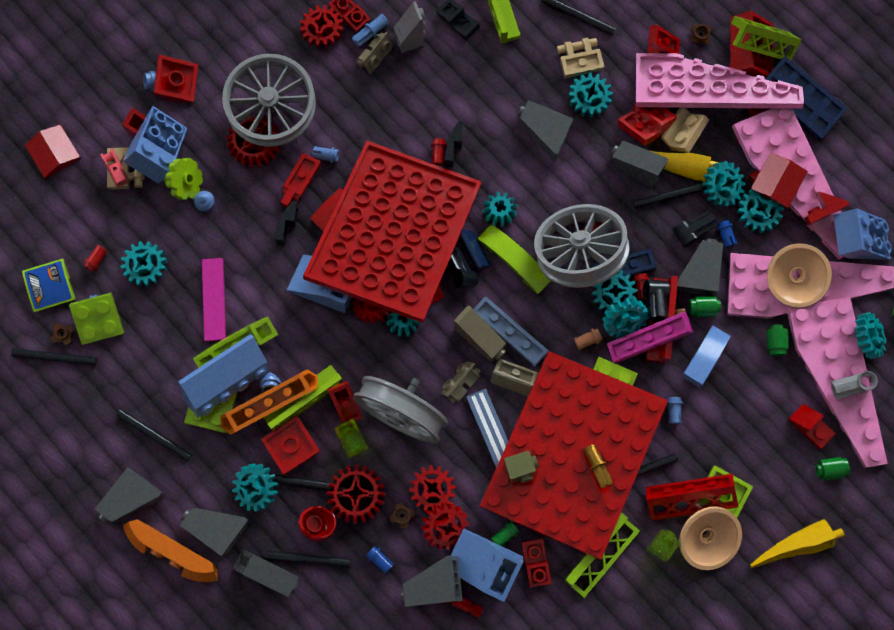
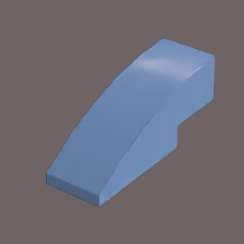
[681,325,731,388]

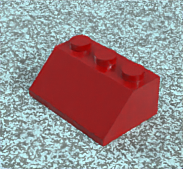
[729,11,774,79]

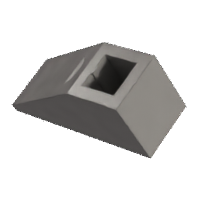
[394,1,426,53]

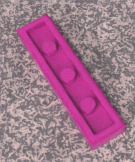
[202,258,226,342]
[607,312,693,364]

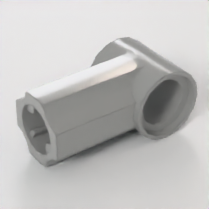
[831,371,878,400]

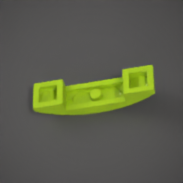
[477,224,551,295]
[193,316,278,368]

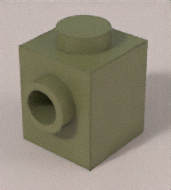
[504,451,539,483]

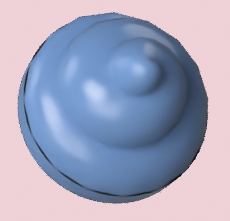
[143,71,156,92]
[194,191,215,212]
[260,372,281,393]

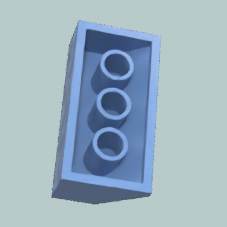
[178,334,268,418]

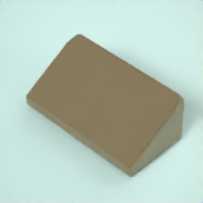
[490,359,538,396]

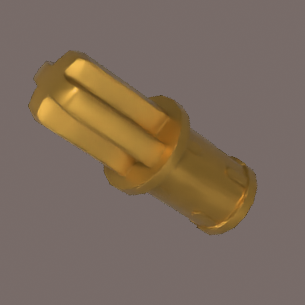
[583,444,613,488]

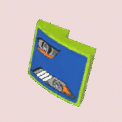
[22,258,76,312]

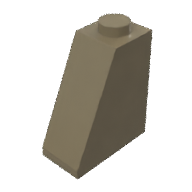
[454,305,506,363]

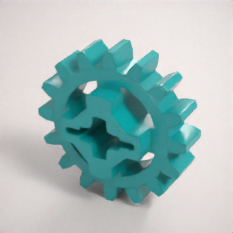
[568,73,613,118]
[702,161,746,207]
[737,190,784,233]
[121,241,168,287]
[591,270,637,311]
[602,298,649,339]
[855,312,886,359]
[232,463,278,511]

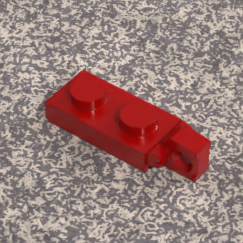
[280,153,321,208]

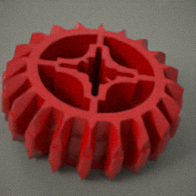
[226,113,282,168]
[327,464,386,524]

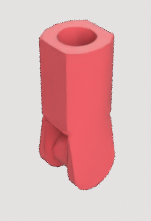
[100,149,129,187]

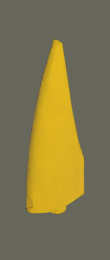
[648,150,719,182]
[750,519,845,568]

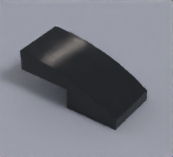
[436,0,480,41]
[445,122,462,167]
[274,201,299,246]

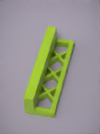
[487,0,521,44]
[731,16,801,60]
[263,365,344,431]
[564,513,640,598]

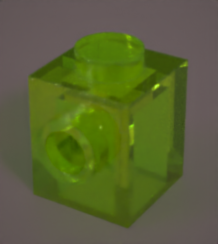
[334,419,368,458]
[646,529,681,562]

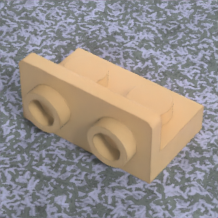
[661,108,709,153]

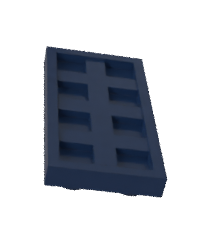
[765,56,848,140]

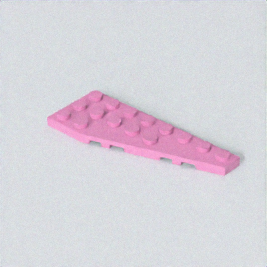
[636,53,804,109]
[732,108,844,260]
[726,253,894,319]
[786,297,888,468]

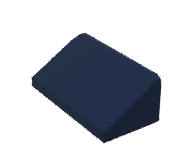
[459,230,491,273]

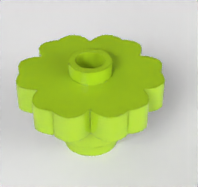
[164,158,203,200]

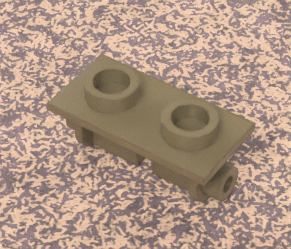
[357,32,395,75]
[440,362,481,404]

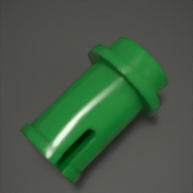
[491,522,520,546]

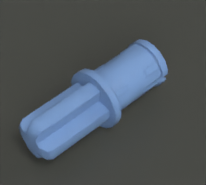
[352,14,389,47]

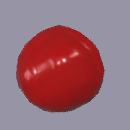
[298,506,336,542]

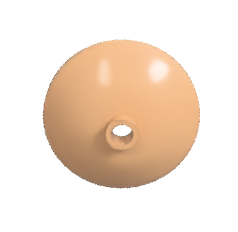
[767,243,832,307]
[679,507,742,570]

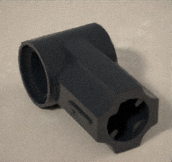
[672,211,717,247]
[448,247,479,288]
[643,279,670,323]

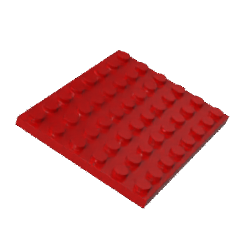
[303,141,482,323]
[480,351,668,560]

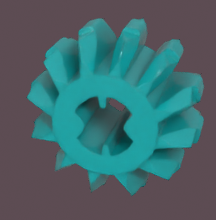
[482,191,518,227]
[386,312,421,337]

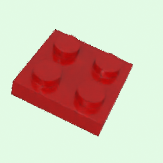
[261,416,321,476]

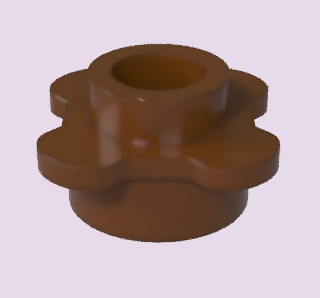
[691,24,711,44]
[51,323,74,345]
[389,503,415,529]

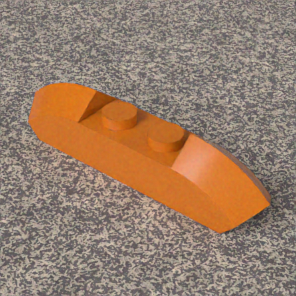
[220,370,318,435]
[123,519,218,582]

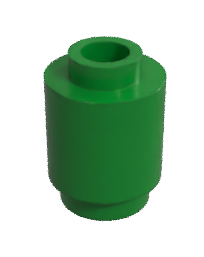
[689,296,721,318]
[766,325,789,356]
[815,457,850,481]

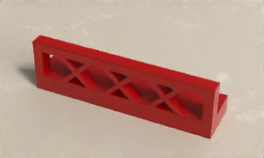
[645,276,678,364]
[646,473,739,521]

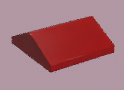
[153,54,198,103]
[25,125,81,179]
[750,152,808,209]

